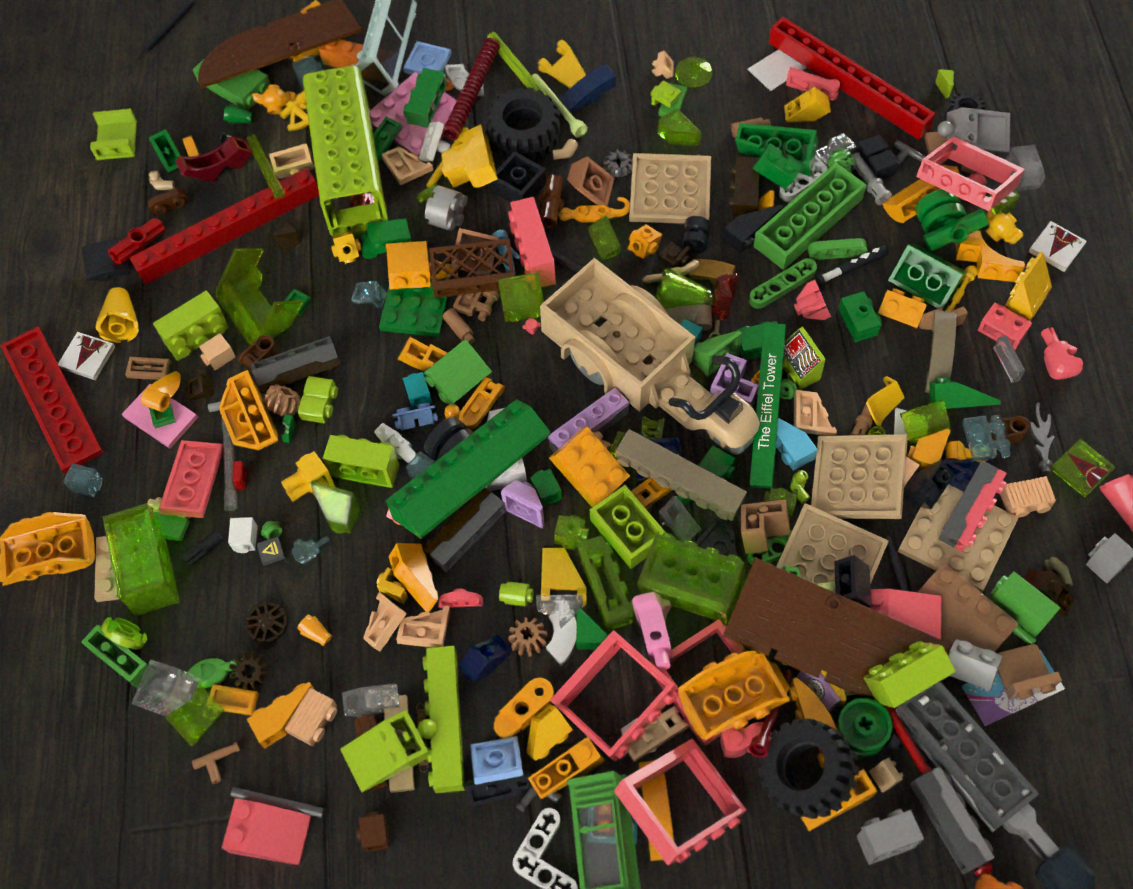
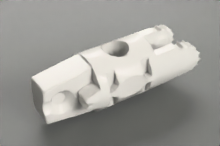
[374,423,420,467]

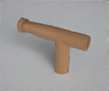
[192,742,240,784]

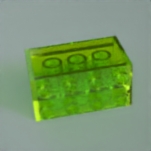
[103,503,180,616]
[637,533,746,624]

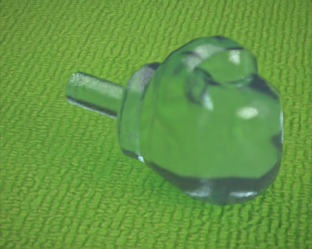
[291,536,329,564]

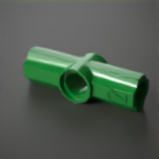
[923,209,989,252]

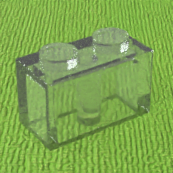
[1006,145,1045,191]

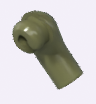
[1044,557,1073,587]

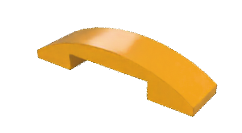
[638,761,674,861]

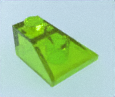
[310,481,361,534]

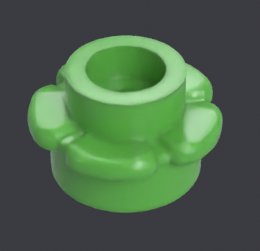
[780,379,797,399]
[261,521,282,540]

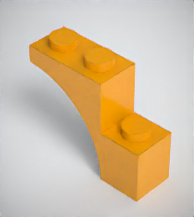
[955,231,1025,282]

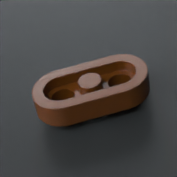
[148,188,188,215]

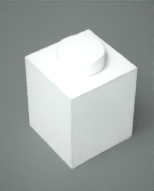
[228,517,258,553]

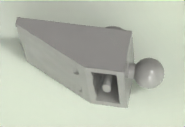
[938,107,1010,153]

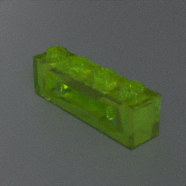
[577,535,635,632]

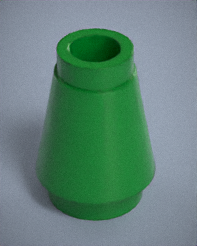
[224,105,253,124]

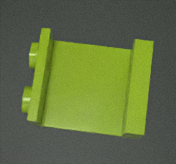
[90,109,137,160]

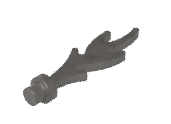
[1029,402,1054,475]

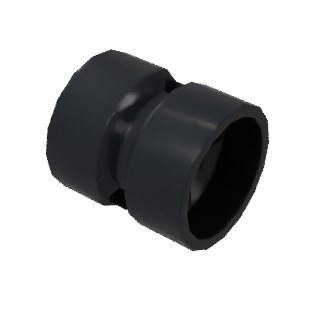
[681,216,710,254]

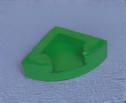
[281,414,297,444]

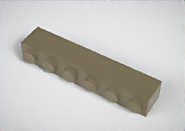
[615,429,747,521]

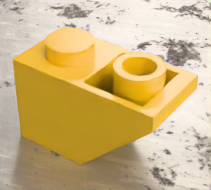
[784,87,831,122]
[526,704,572,761]

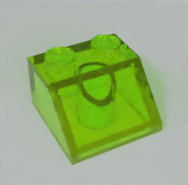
[498,272,544,322]

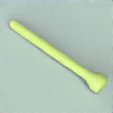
[532,74,587,138]

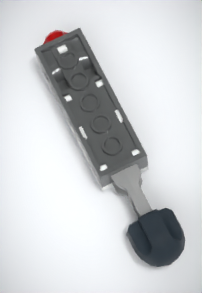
[895,681,1095,889]

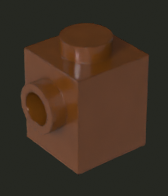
[356,812,390,852]

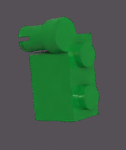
[360,219,411,259]

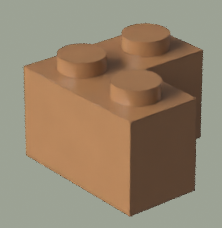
[741,500,790,554]

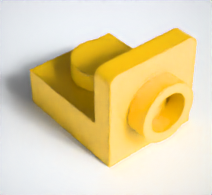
[377,567,408,604]

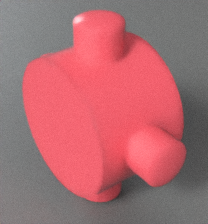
[523,318,541,334]

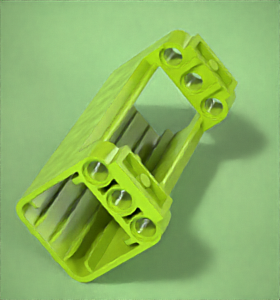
[303,66,388,238]

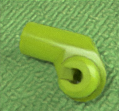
[790,470,810,504]

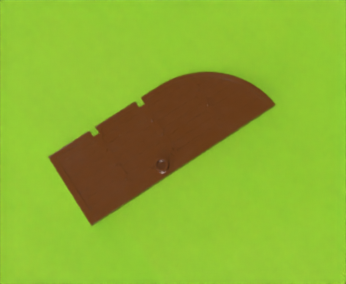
[198,0,362,88]
[723,558,952,697]

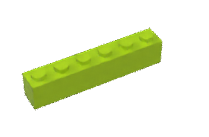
[423,646,465,793]

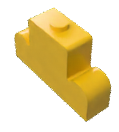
[441,124,497,188]

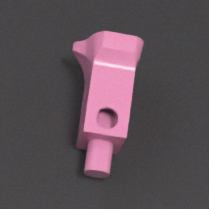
[632,592,673,671]

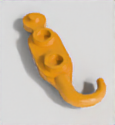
[558,197,630,222]

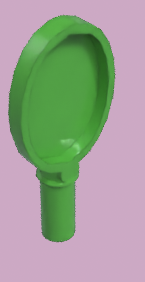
[188,656,250,688]

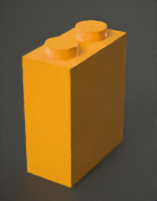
[386,241,431,289]

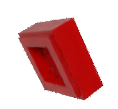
[232,461,247,490]

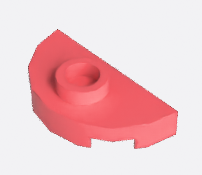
[438,588,483,608]

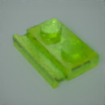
[900,400,952,444]

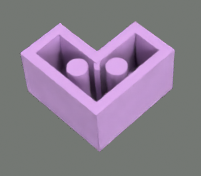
[710,353,759,407]

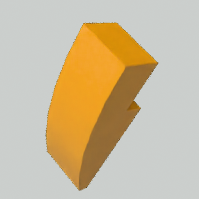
[398,337,447,372]

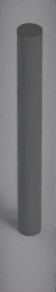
[231,787,325,818]

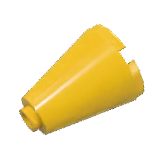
[96,287,139,343]

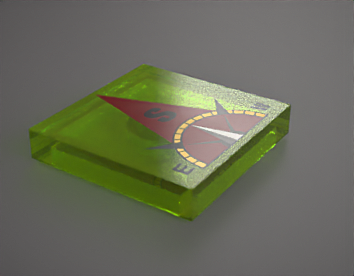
[1051,439,1115,498]

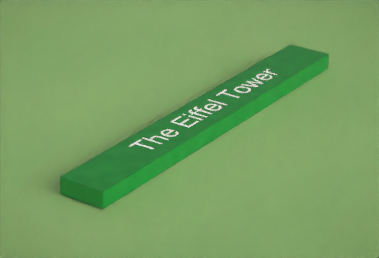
[750,324,786,489]

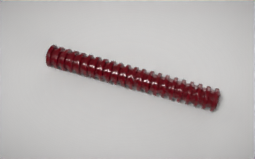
[443,38,500,140]

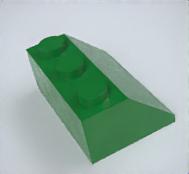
[888,243,967,310]

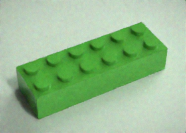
[754,163,866,270]

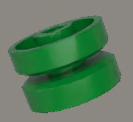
[915,189,967,234]
[835,698,893,759]

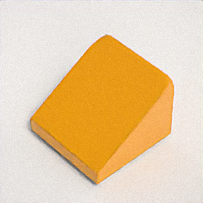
[757,190,774,211]

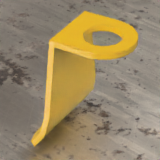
[866,376,905,427]

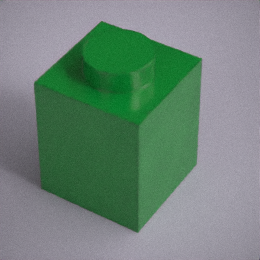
[530,469,562,507]

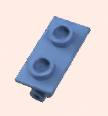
[392,403,438,431]

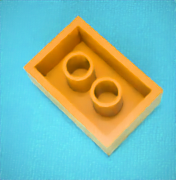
[549,427,630,507]

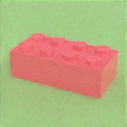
[508,197,556,290]

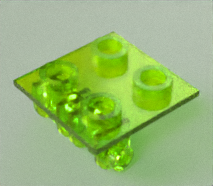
[164,681,224,747]

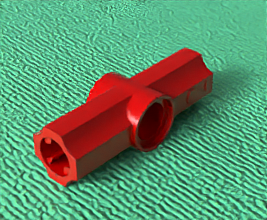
[108,218,165,264]

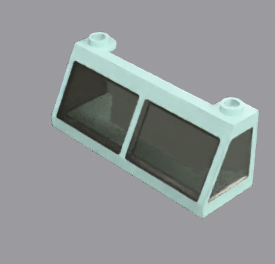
[350,0,417,96]

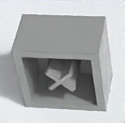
[857,809,924,865]

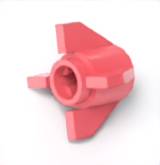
[794,280,831,320]

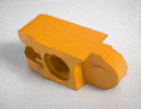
[494,678,554,738]

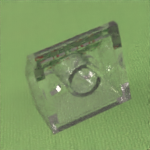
[131,659,201,716]

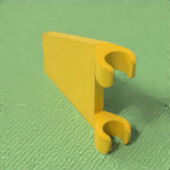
[538,40,586,88]
[541,548,587,606]

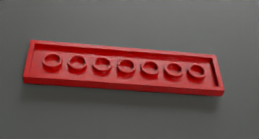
[0,326,104,474]

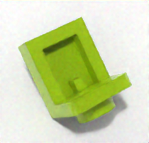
[651,81,682,108]

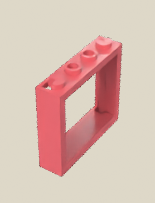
[916,136,1025,211]
[651,619,746,747]
[550,630,678,762]
[614,739,747,865]

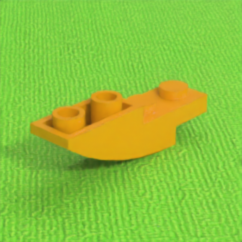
[788,678,838,768]

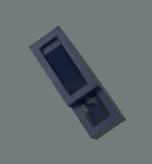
[559,64,616,113]

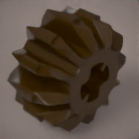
[229,650,269,690]

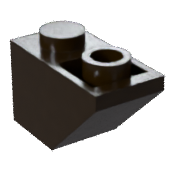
[1024,569,1075,616]

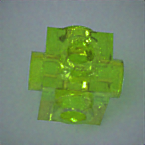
[554,515,589,549]

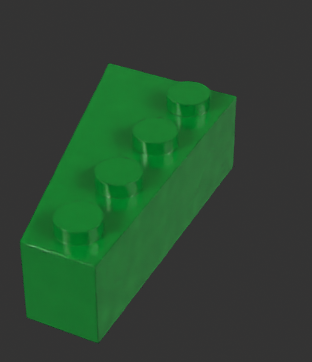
[735,123,819,177]

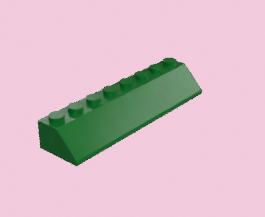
[385,399,551,539]

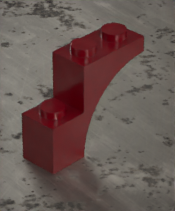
[175,136,253,182]

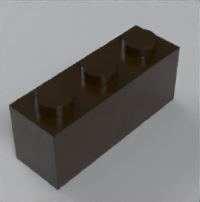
[729,157,759,217]

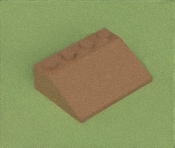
[917,563,1019,656]

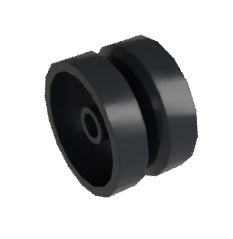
[424,416,473,460]

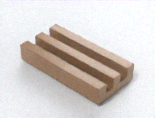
[125,357,172,380]

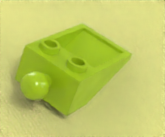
[341,710,437,792]

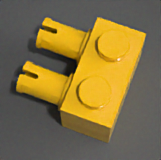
[281,451,336,502]

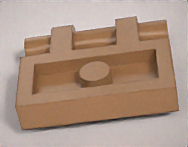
[453,276,500,321]

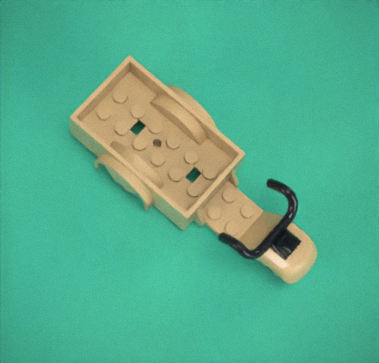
[540,258,760,455]

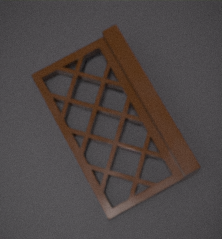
[429,239,516,298]

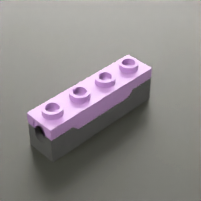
[548,388,629,452]

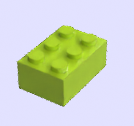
[153,290,229,361]
[323,435,400,488]
[590,485,667,569]
[863,641,956,708]

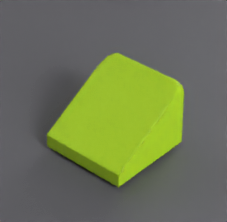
[935,69,954,98]

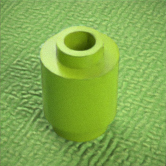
[499,582,534,607]

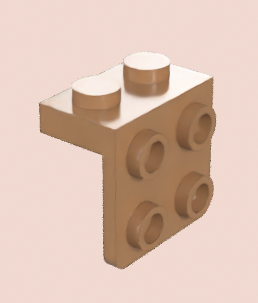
[997,644,1062,700]

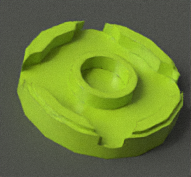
[101,617,147,650]

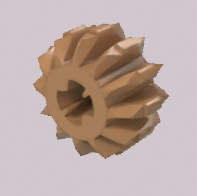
[263,384,301,416]
[508,617,547,657]

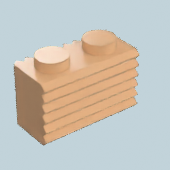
[1000,476,1056,517]
[285,688,337,747]

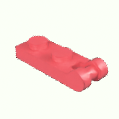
[786,67,840,101]

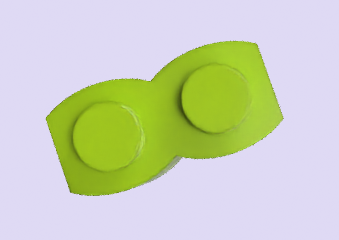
[298,376,338,423]

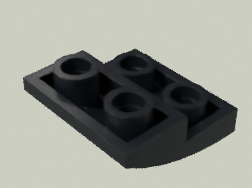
[82,239,129,281]

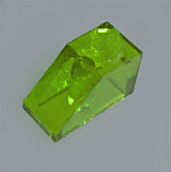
[658,108,701,146]

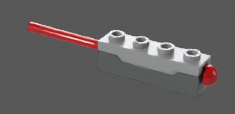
[881,704,995,878]

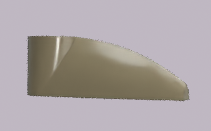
[665,304,712,331]

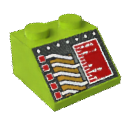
[783,327,826,390]

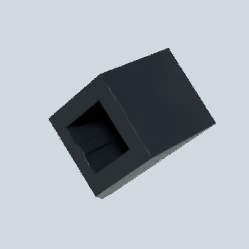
[903,460,955,509]

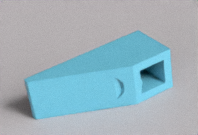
[776,418,818,471]

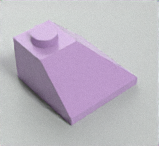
[501,480,545,529]

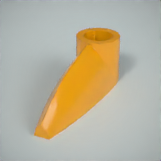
[141,371,181,412]

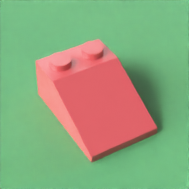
[870,589,942,640]
[222,799,312,865]

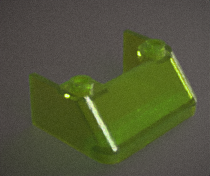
[216,248,303,345]

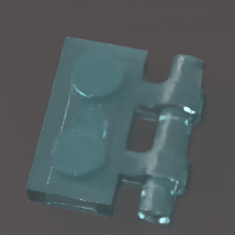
[962,415,1011,461]

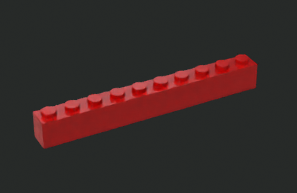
[769,17,935,140]
[130,168,319,285]

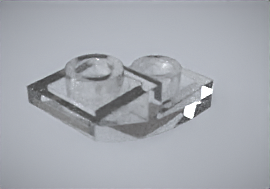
[816,133,856,168]

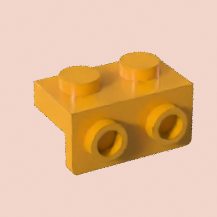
[878,288,927,328]

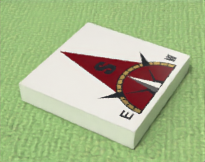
[1029,221,1087,272]
[58,332,115,380]

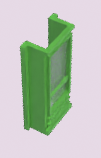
[568,771,640,889]

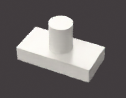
[419,121,450,162]

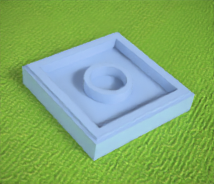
[403,41,451,75]
[470,736,523,784]

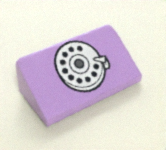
[796,671,840,712]

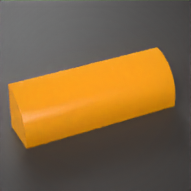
[882,165,959,223]

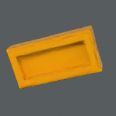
[206,684,259,716]

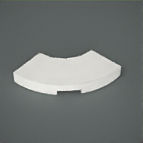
[445,64,484,96]
[546,602,577,666]

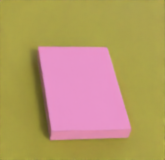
[122,384,198,449]

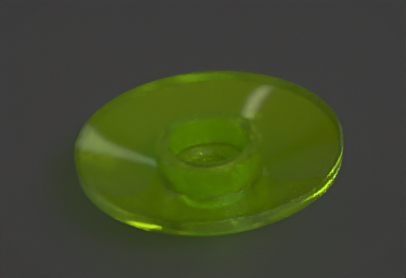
[675,57,713,87]

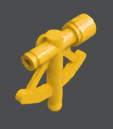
[279,91,309,131]

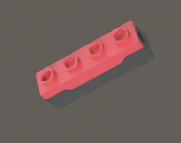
[938,460,1007,552]

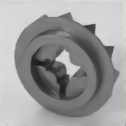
[603,150,633,177]

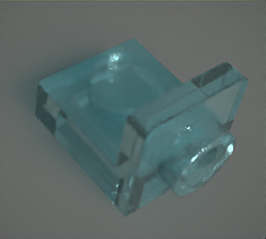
[351,281,387,308]

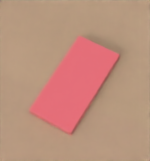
[159,440,224,518]

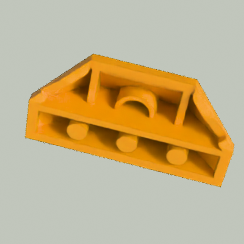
[219,370,278,450]

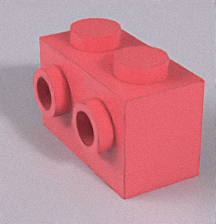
[977,302,1032,351]

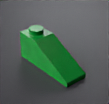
[929,377,1001,410]
[677,445,736,506]

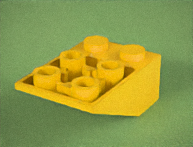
[1005,251,1052,321]

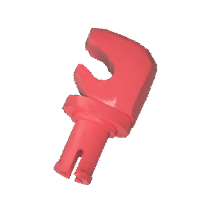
[1041,327,1083,380]

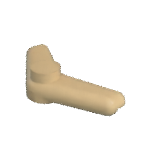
[642,260,699,284]

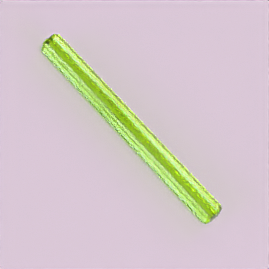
[246,134,285,199]

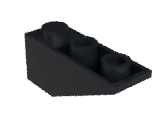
[723,205,783,253]

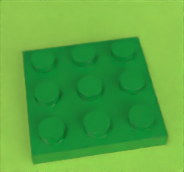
[379,279,449,337]

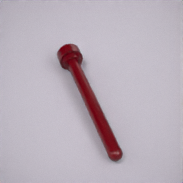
[749,669,793,758]

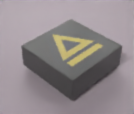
[257,537,285,566]

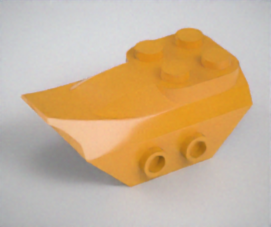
[0,512,96,586]
[678,651,790,740]

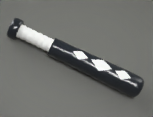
[815,244,889,286]

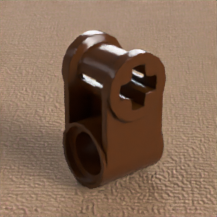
[238,335,279,374]
[983,416,1030,447]

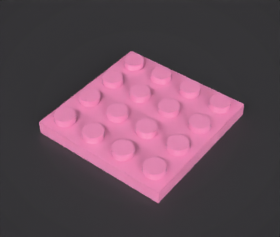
[370,72,470,157]

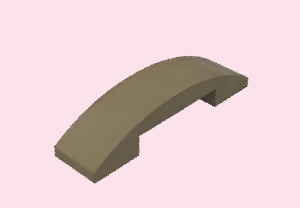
[925,311,956,393]

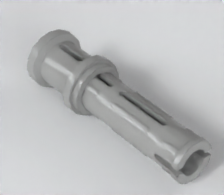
[852,153,892,205]

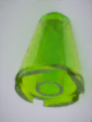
[656,268,713,309]

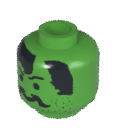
[827,148,856,174]

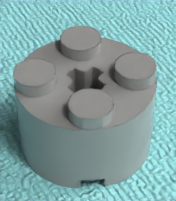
[425,186,467,231]

